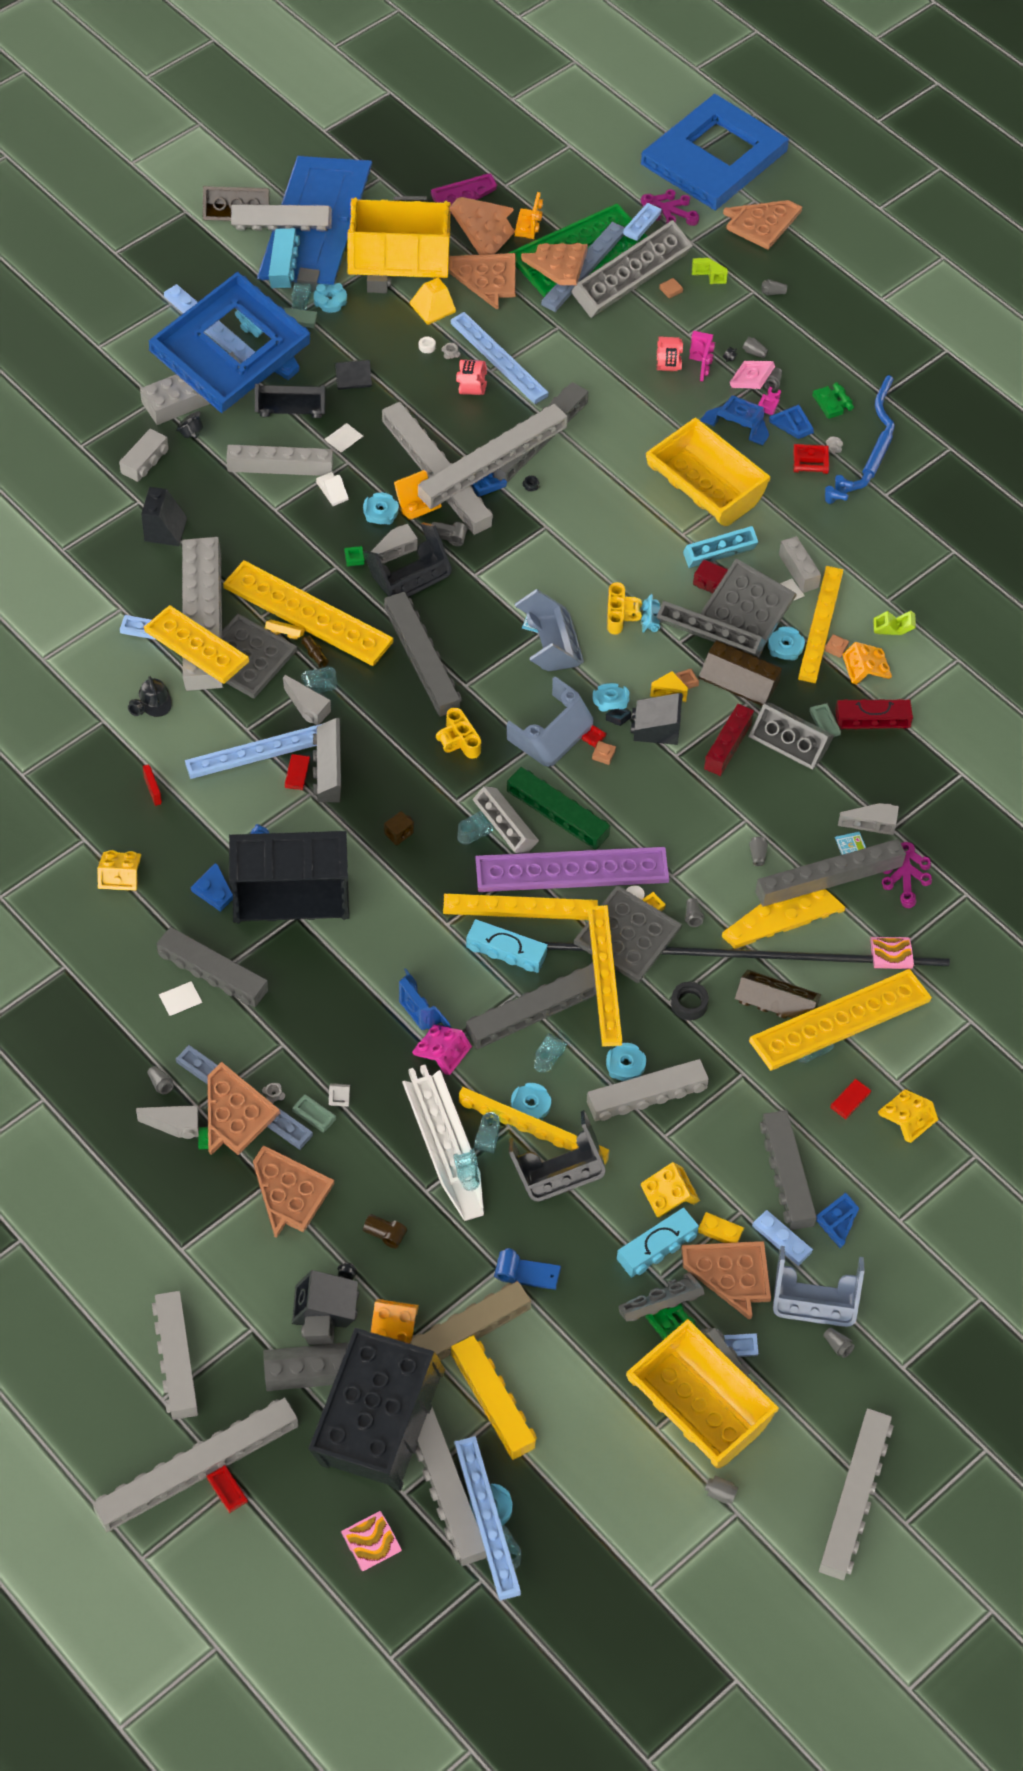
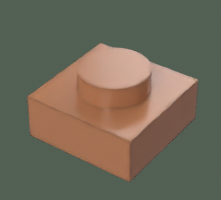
[825,634,849,658]
[592,741,616,765]

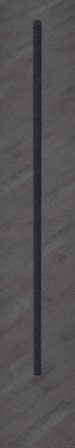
[543,942,950,966]

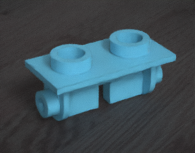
[641,594,660,633]

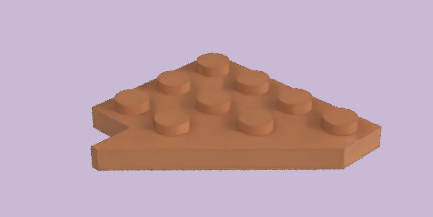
[449,197,515,255]
[723,200,802,250]
[521,243,588,285]
[449,253,516,309]
[208,1062,280,1155]
[253,1145,334,1238]
[681,1241,771,1319]

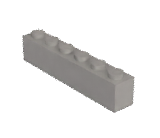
[231,205,332,231]
[226,445,333,476]
[587,1059,709,1121]
[152,1291,198,1420]

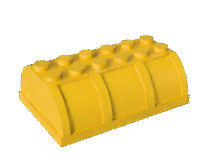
[646,417,770,526]
[626,1319,779,1468]

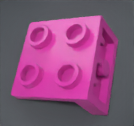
[689,331,715,382]
[412,1024,472,1075]

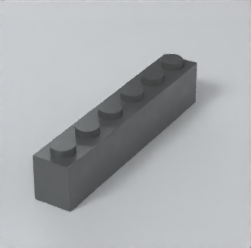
[657,601,766,658]
[157,927,268,1007]
[760,1110,817,1230]

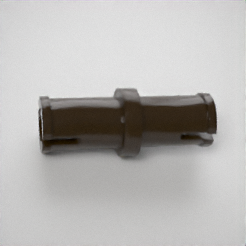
[301,635,329,668]

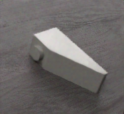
[371,524,417,564]
[283,675,331,725]
[838,803,899,835]
[136,1106,199,1139]

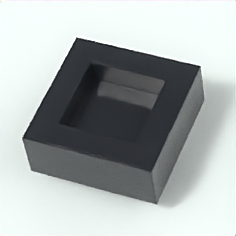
[605,709,631,726]

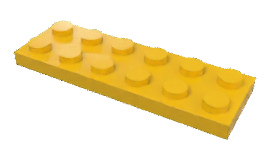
[144,605,249,684]

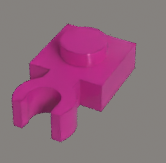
[758,387,781,415]

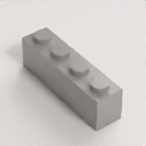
[472,786,539,854]

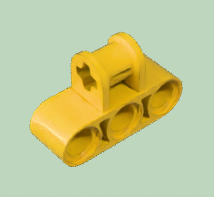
[607,582,642,634]
[436,708,481,758]

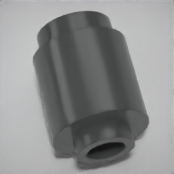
[705,1475,738,1504]

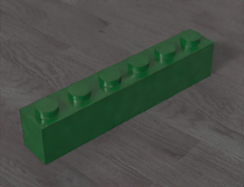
[507,767,611,850]

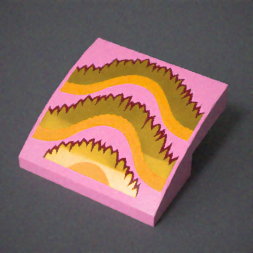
[870,937,914,969]
[341,1511,402,1571]

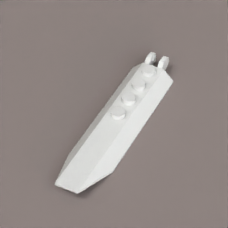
[402,1065,484,1221]

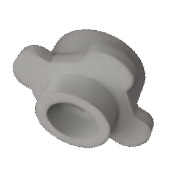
[442,343,460,359]
[826,437,843,453]
[262,1083,285,1104]

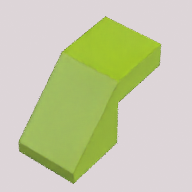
[691,258,728,284]
[873,611,916,635]

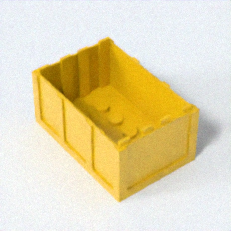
[348,197,451,278]

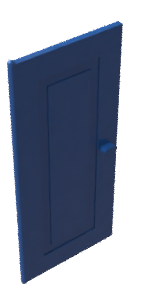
[257,156,372,285]

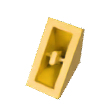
[650,671,688,702]

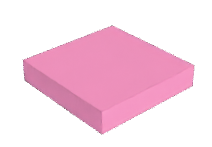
[730,361,775,389]

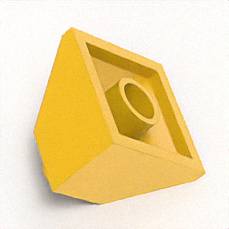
[410,277,456,325]

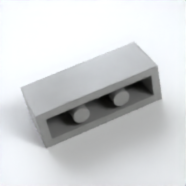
[119,429,169,482]
[779,536,821,593]

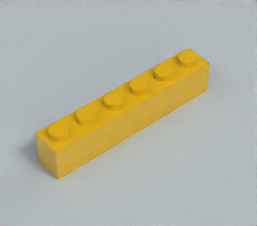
[451,1335,537,1460]

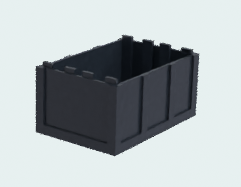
[229,831,349,924]
[308,1328,445,1491]

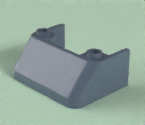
[515,589,584,671]
[507,677,593,767]
[773,1246,864,1327]

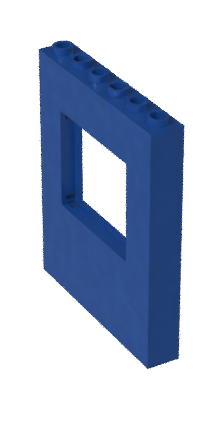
[641,93,789,211]
[149,272,310,413]

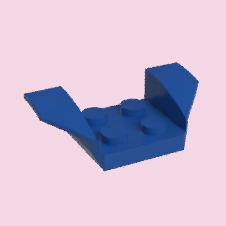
[700,395,769,445]
[399,968,451,1030]

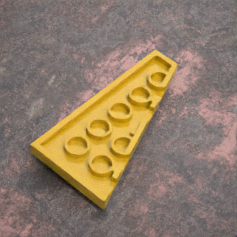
[722,889,845,949]

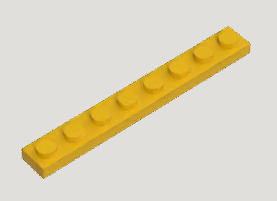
[798,566,844,683]
[443,894,598,920]
[588,905,622,1046]
[459,1087,609,1165]

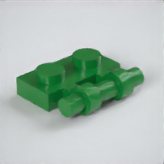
[812,382,854,419]
[646,1303,699,1340]

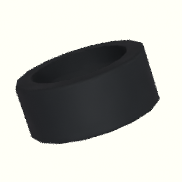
[671,981,709,1021]

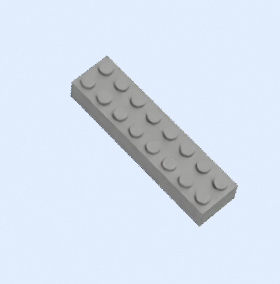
[571,220,693,318]

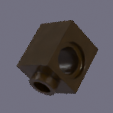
[384,811,414,846]

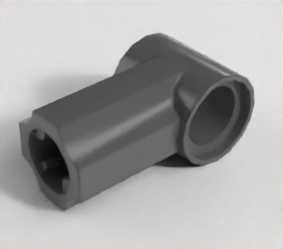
[432,522,467,546]

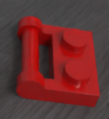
[793,444,829,474]

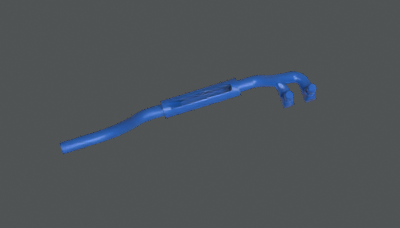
[825,376,895,504]

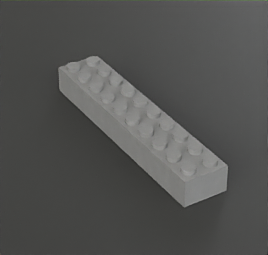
[182,537,223,691]

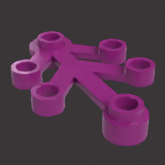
[641,189,699,226]
[882,842,932,908]

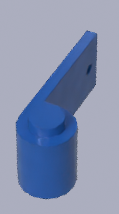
[494,1249,561,1290]

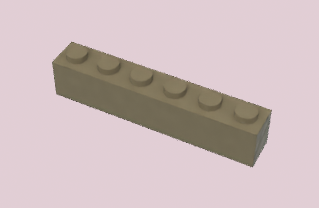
[410,1281,531,1361]

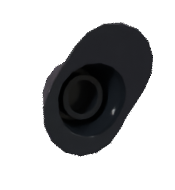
[176,411,203,439]
[139,676,172,717]

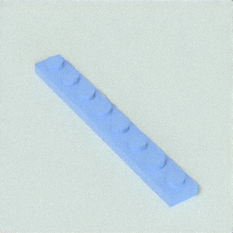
[164,284,255,363]
[451,312,548,404]
[185,724,322,779]
[455,1436,521,1601]

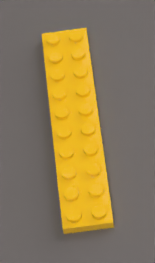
[223,560,393,666]
[749,969,932,1071]

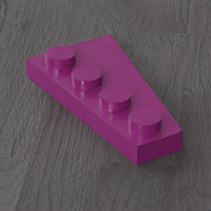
[431,173,497,215]

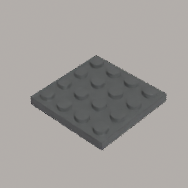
[700,559,797,644]
[222,614,297,699]
[574,885,682,984]

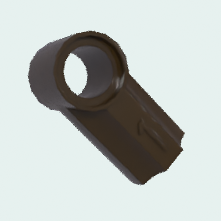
[363,1214,408,1249]

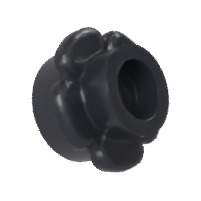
[723,346,738,362]
[522,475,540,492]
[128,699,145,716]
[337,1263,358,1280]

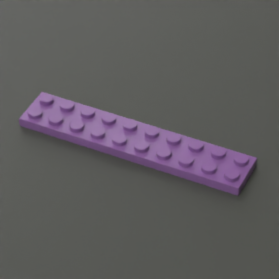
[476,847,669,892]

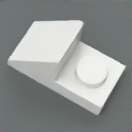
[316,472,348,506]

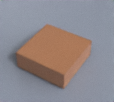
[660,278,683,299]
[675,669,699,689]

